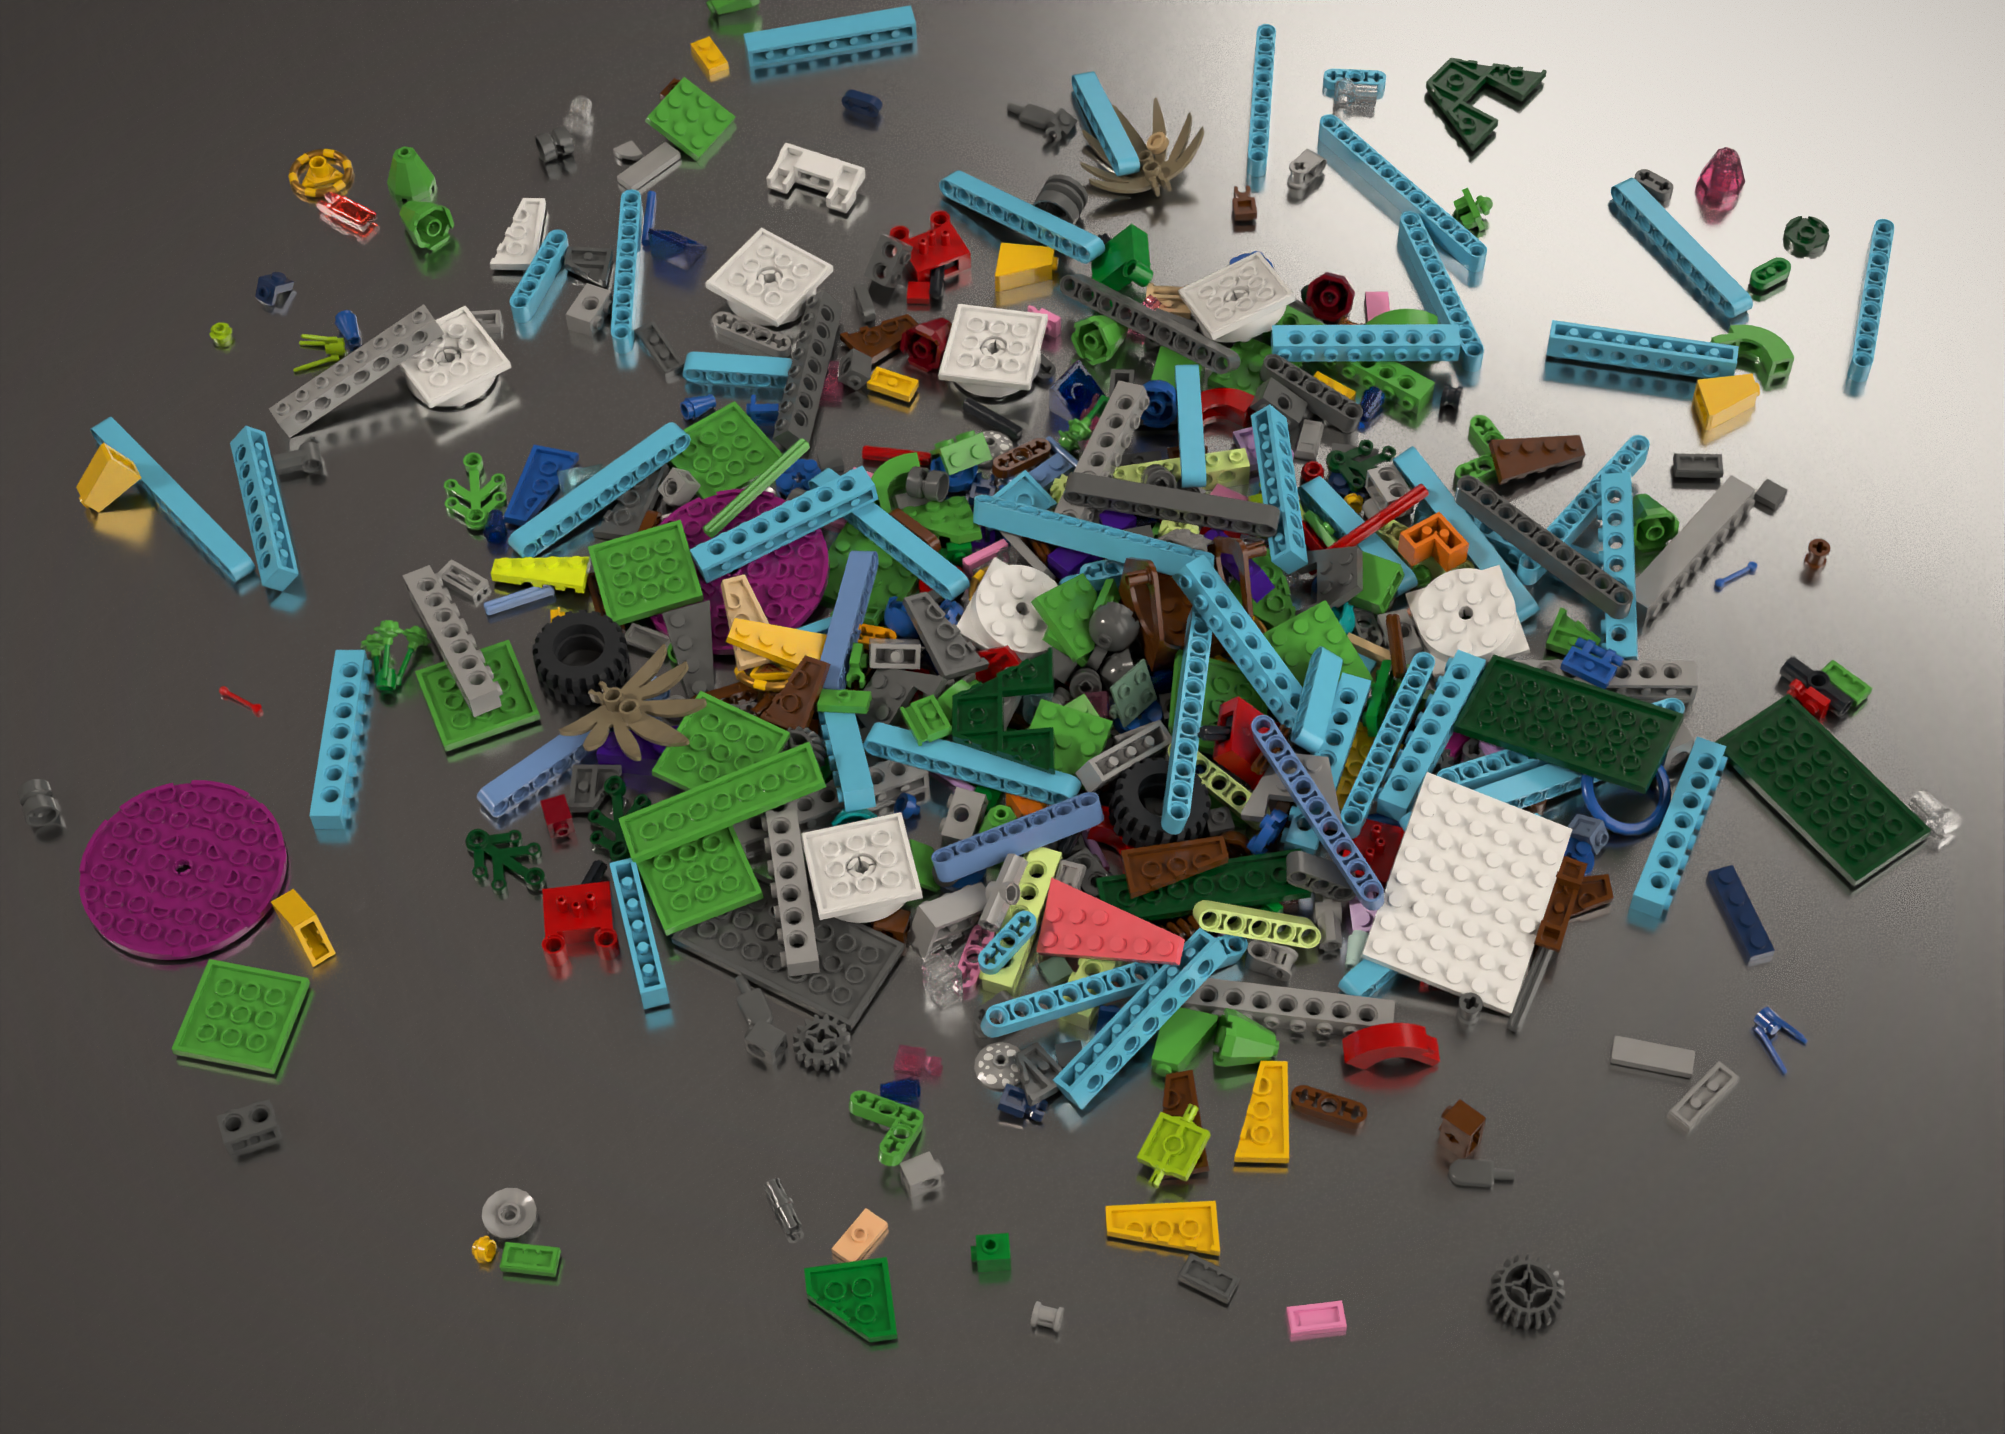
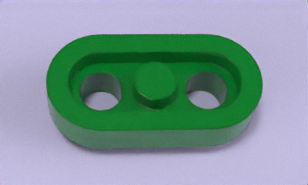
[1749,257,1791,290]

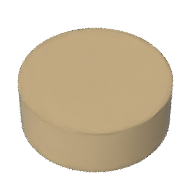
[1146,132,1169,155]

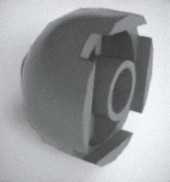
[1089,602,1140,652]

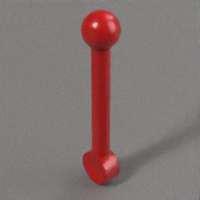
[219,686,262,714]

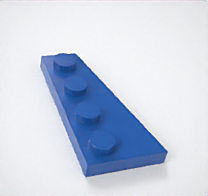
[504,445,579,526]

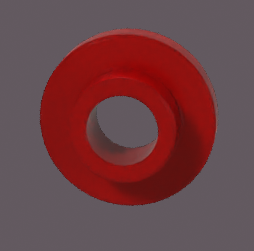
[1301,461,1325,482]

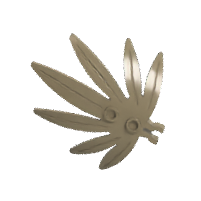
[1080,97,1205,197]
[558,644,707,761]

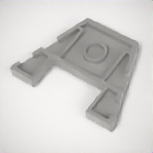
[1241,751,1342,831]

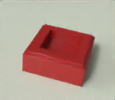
[907,281,930,304]

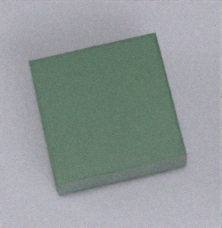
[1038,956,1074,987]

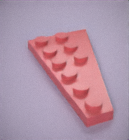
[1036,877,1185,966]

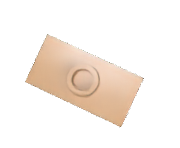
[832,1208,888,1262]

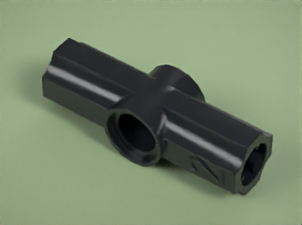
[1779,656,1854,717]

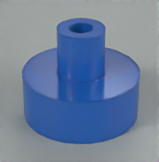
[894,792,920,820]

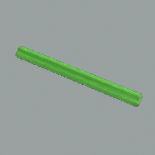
[703,438,810,538]

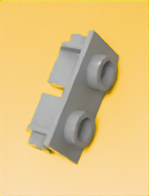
[1166,529,1214,552]

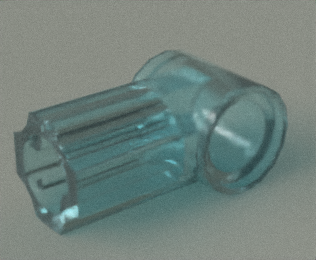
[557,464,604,495]

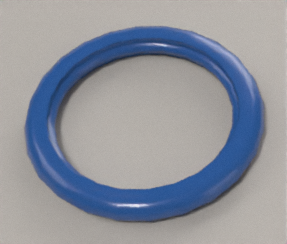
[1581,764,1671,836]

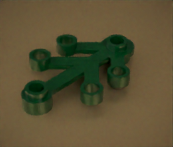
[1326,439,1411,493]
[588,775,651,862]
[465,829,546,895]

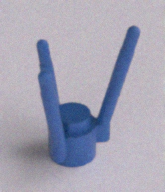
[1753,1006,1808,1074]

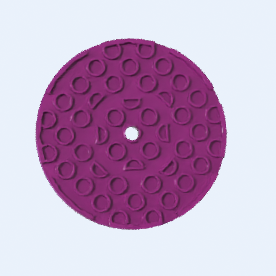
[648,489,830,655]
[79,780,287,960]

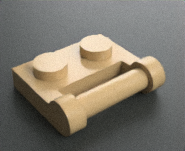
[1145,283,1191,319]

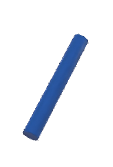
[641,191,656,246]

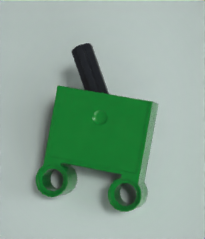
[1091,223,1153,307]

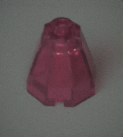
[1696,147,1746,204]

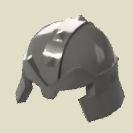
[1099,647,1135,692]

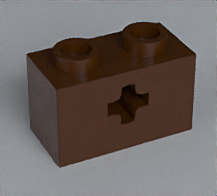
[1438,1099,1486,1159]

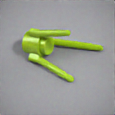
[293,334,345,372]

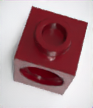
[540,794,575,839]

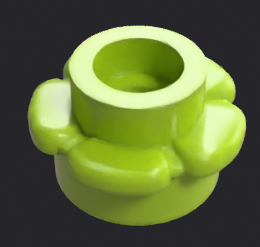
[209,323,232,344]

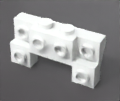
[766,143,865,213]

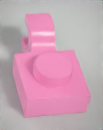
[1028,305,1061,338]

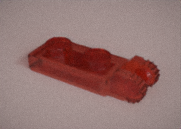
[316,191,377,232]

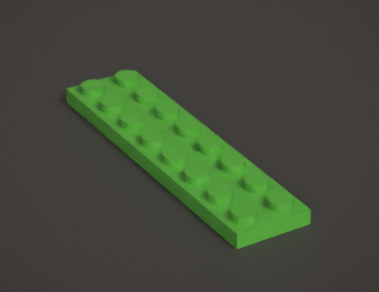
[618,742,827,864]

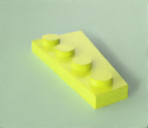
[491,556,591,594]

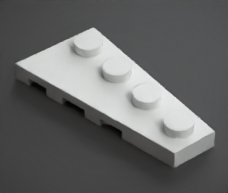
[490,198,546,270]

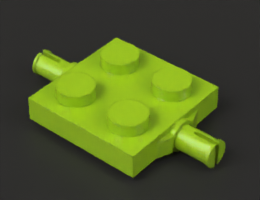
[1137,1104,1211,1189]

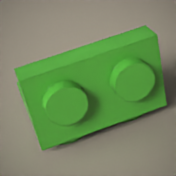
[930,430,993,475]

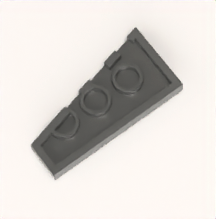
[903,592,989,680]
[662,600,714,699]

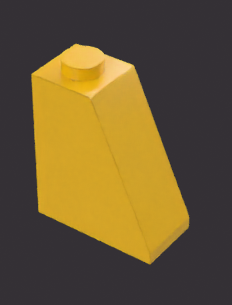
[995,243,1059,292]
[1694,373,1760,430]
[76,443,141,512]
[271,889,336,967]

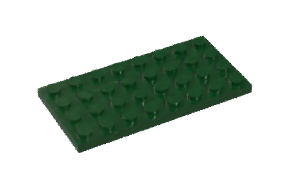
[1453,655,1684,794]
[1715,694,1932,887]

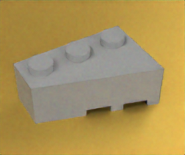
[907,882,987,961]

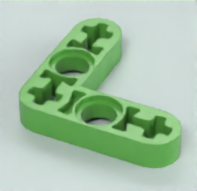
[1454,415,1505,485]
[849,1090,924,1166]

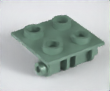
[1109,659,1157,728]

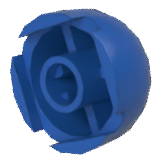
[1140,380,1178,428]
[884,596,920,639]

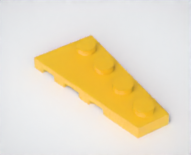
[726,618,827,669]
[1234,1061,1289,1163]
[1105,1201,1220,1256]

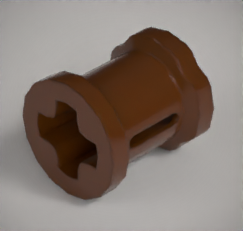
[1804,539,1831,571]

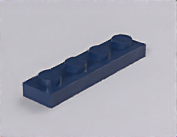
[1707,865,1775,962]

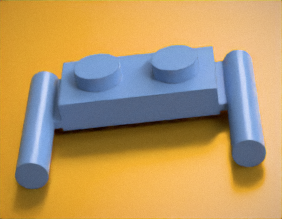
[1003,436,1079,491]

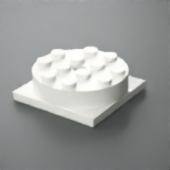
[705,227,833,327]
[1178,252,1296,342]
[938,304,1048,398]
[398,306,511,408]
[956,557,1058,661]
[1405,565,1530,682]
[800,812,923,923]

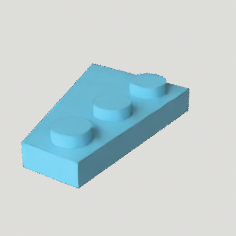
[985,470,1058,531]

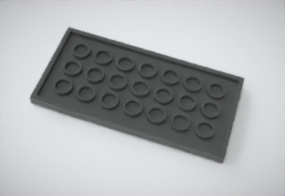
[671,872,905,1031]

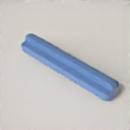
[484,584,555,616]

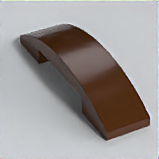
[1534,856,1588,953]

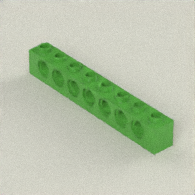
[1264,305,1435,415]

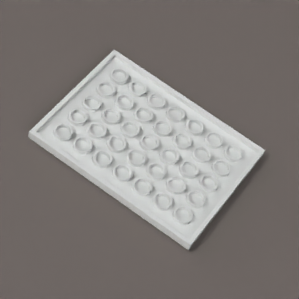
[1361,772,1572,1016]

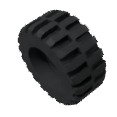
[532,610,630,705]
[1108,758,1211,848]

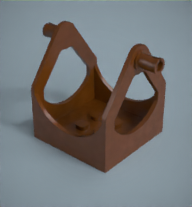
[1118,536,1267,672]

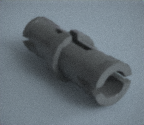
[764,1178,802,1234]

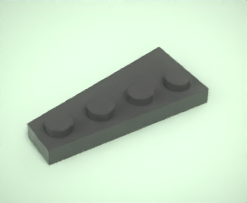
[592,464,670,539]

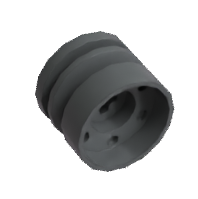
[1033,175,1088,225]

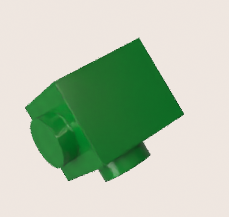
[971,1233,1011,1273]

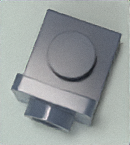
[1568,814,1609,855]

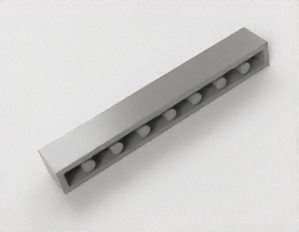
[1635,475,1756,623]

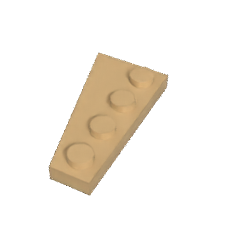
[721,574,774,671]

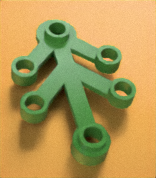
[444,452,507,530]

